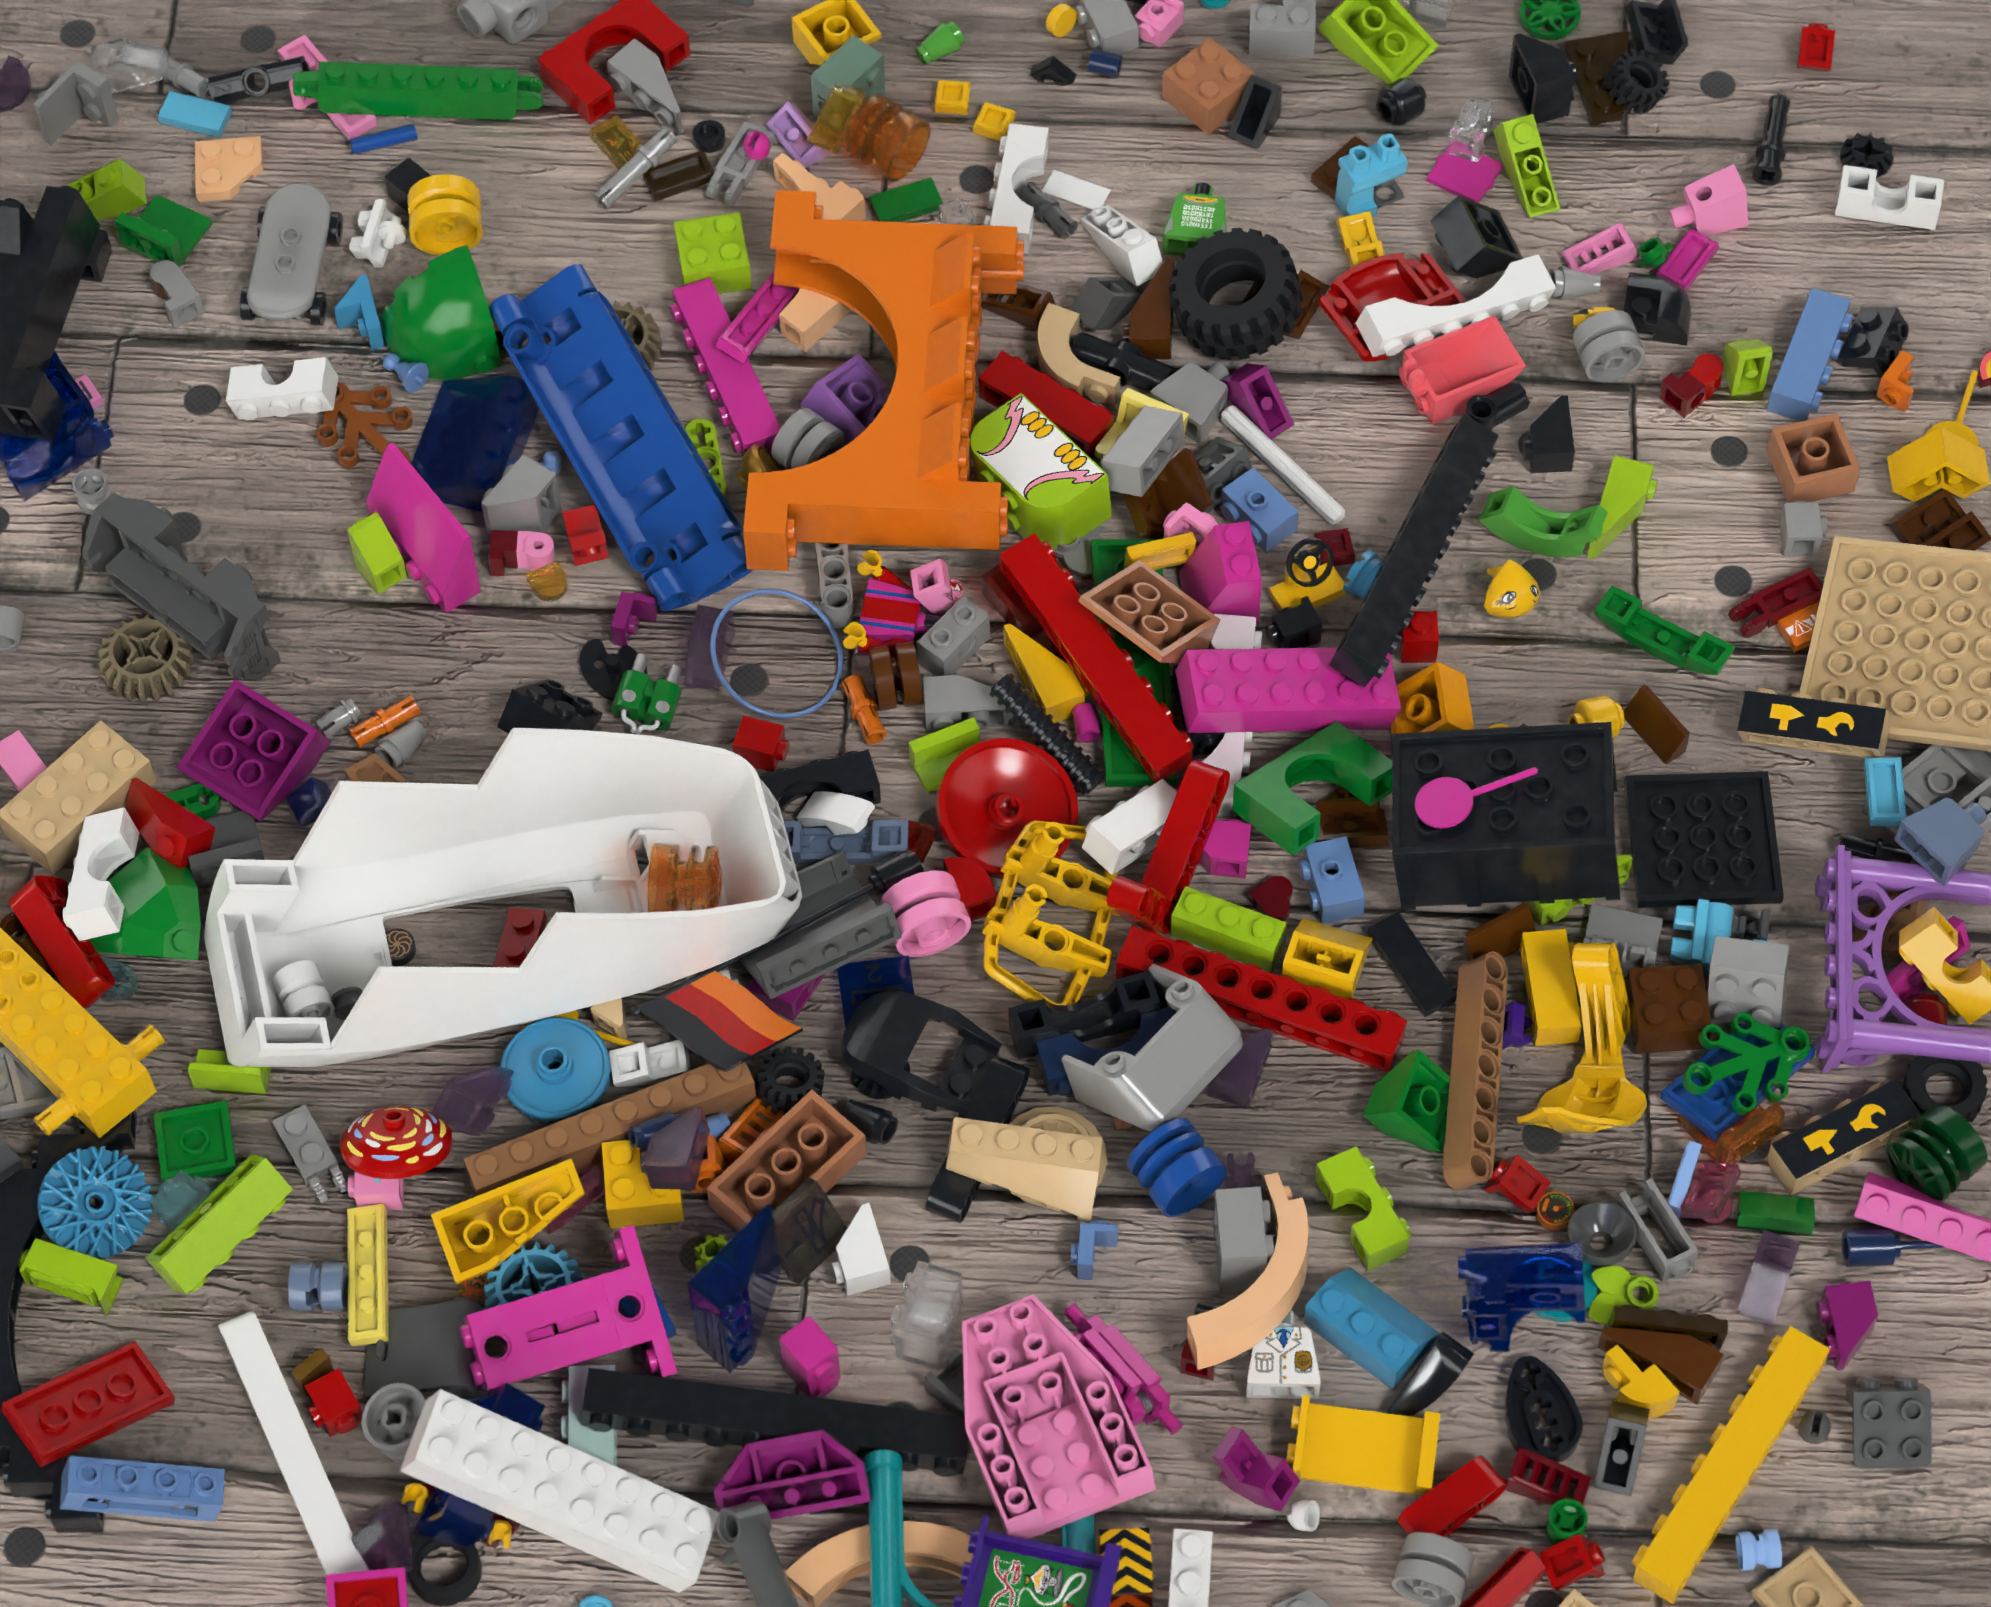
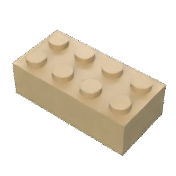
[0,720,157,875]

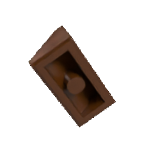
[1623,684,1690,764]
[1462,902,1536,960]

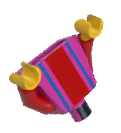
[843,550,941,658]

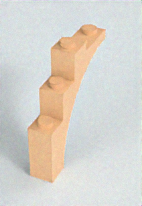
[773,153,866,352]

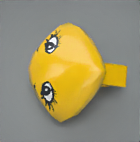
[1483,559,1541,618]

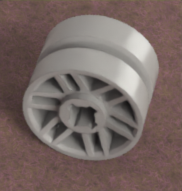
[1573,310,1645,382]
[771,408,845,469]
[362,1383,428,1464]
[1392,1532,1474,1607]

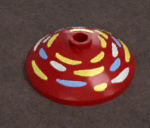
[340,1105,453,1179]

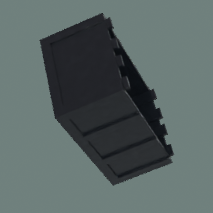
[1392,722,1620,910]

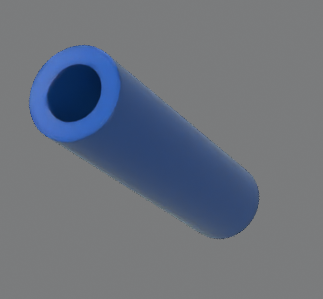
[350,124,418,155]

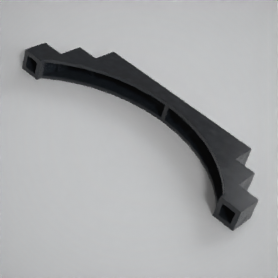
[0,1110,137,1533]

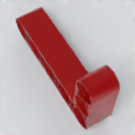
[1107,760,1230,935]

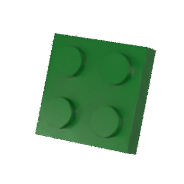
[153,1100,237,1185]

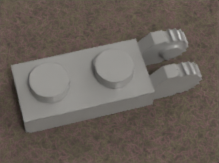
[706,121,775,206]
[272,1104,348,1204]

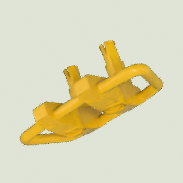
[982,820,1120,1005]

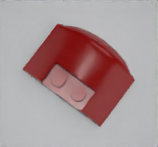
[1318,253,1467,362]

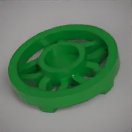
[1519,0,1581,40]

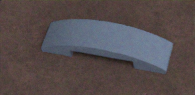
[784,820,909,865]

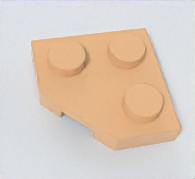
[195,136,263,202]

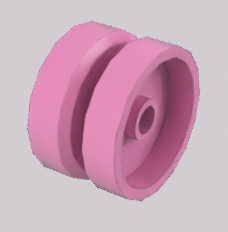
[879,870,972,957]

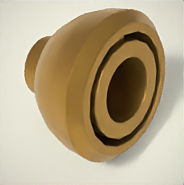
[736,444,781,489]

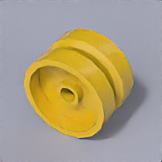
[407,174,483,256]

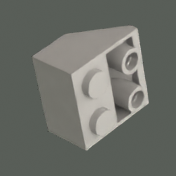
[481,455,562,542]

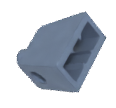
[1894,798,1987,886]

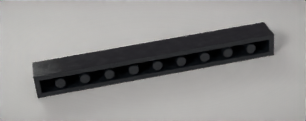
[1329,414,1499,687]
[581,1368,968,1477]

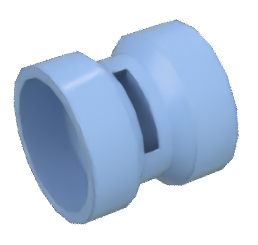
[1736,1529,1782,1571]

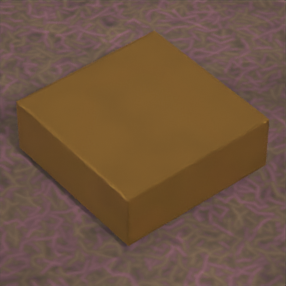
[292,1348,334,1395]

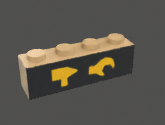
[1737,688,1891,758]
[1767,1079,1921,1195]

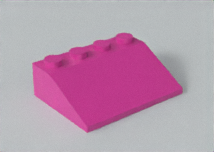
[366,442,481,613]

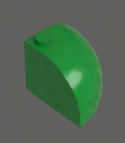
[381,245,502,380]

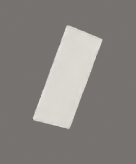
[1042,170,1111,210]

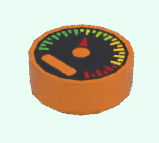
[1536,1192,1575,1231]

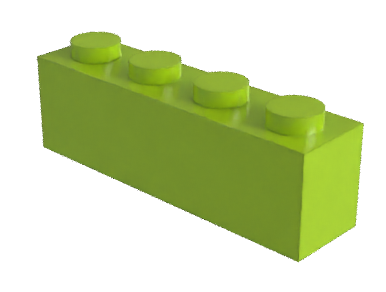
[145,1154,293,1294]

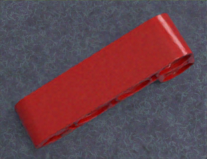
[9,875,115,1009]

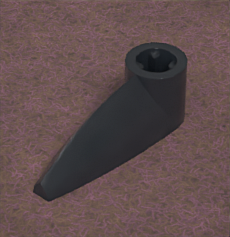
[1387,1331,1474,1416]

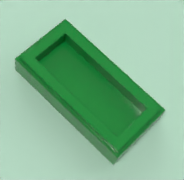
[869,177,943,222]

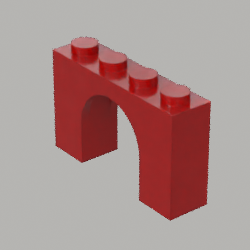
[538,0,690,125]

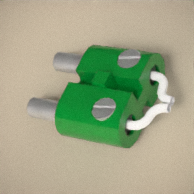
[611,654,682,734]

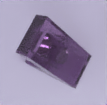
[351,1500,413,1573]

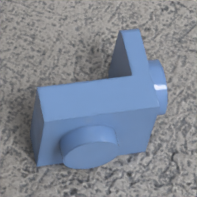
[1070,1220,1118,1280]

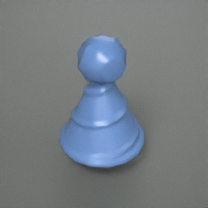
[382,353,429,393]

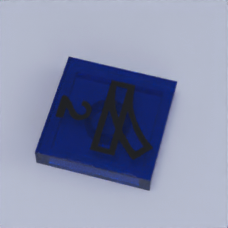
[837,955,914,1029]

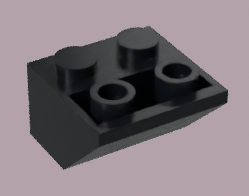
[497,679,603,734]

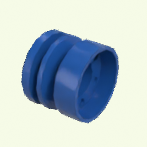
[1127,1118,1227,1218]

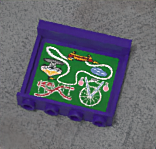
[953,1515,1122,1607]

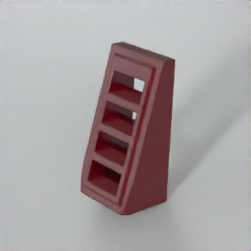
[1506,1447,1592,1506]

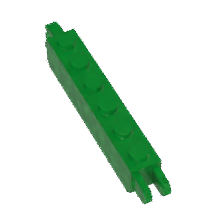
[293,61,544,120]

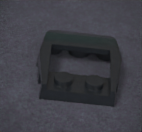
[841,991,1002,1118]

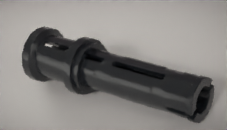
[1752,94,1790,186]

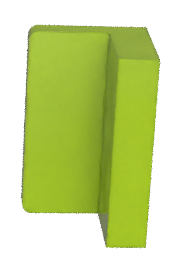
[909,717,980,793]
[188,1049,271,1094]

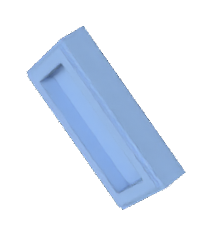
[1668,1141,1702,1220]

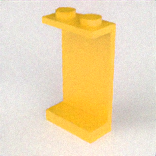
[1286,1395,1441,1496]

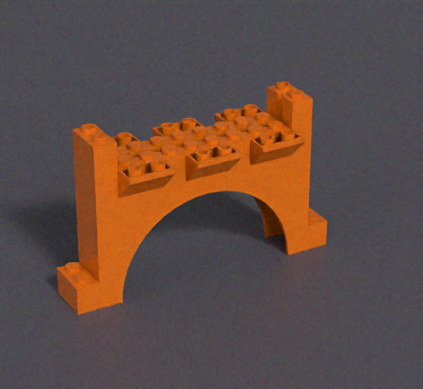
[743,190,1024,571]

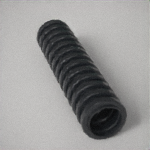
[989,673,1106,795]

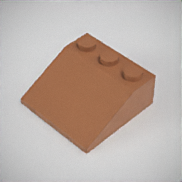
[1078,560,1221,663]

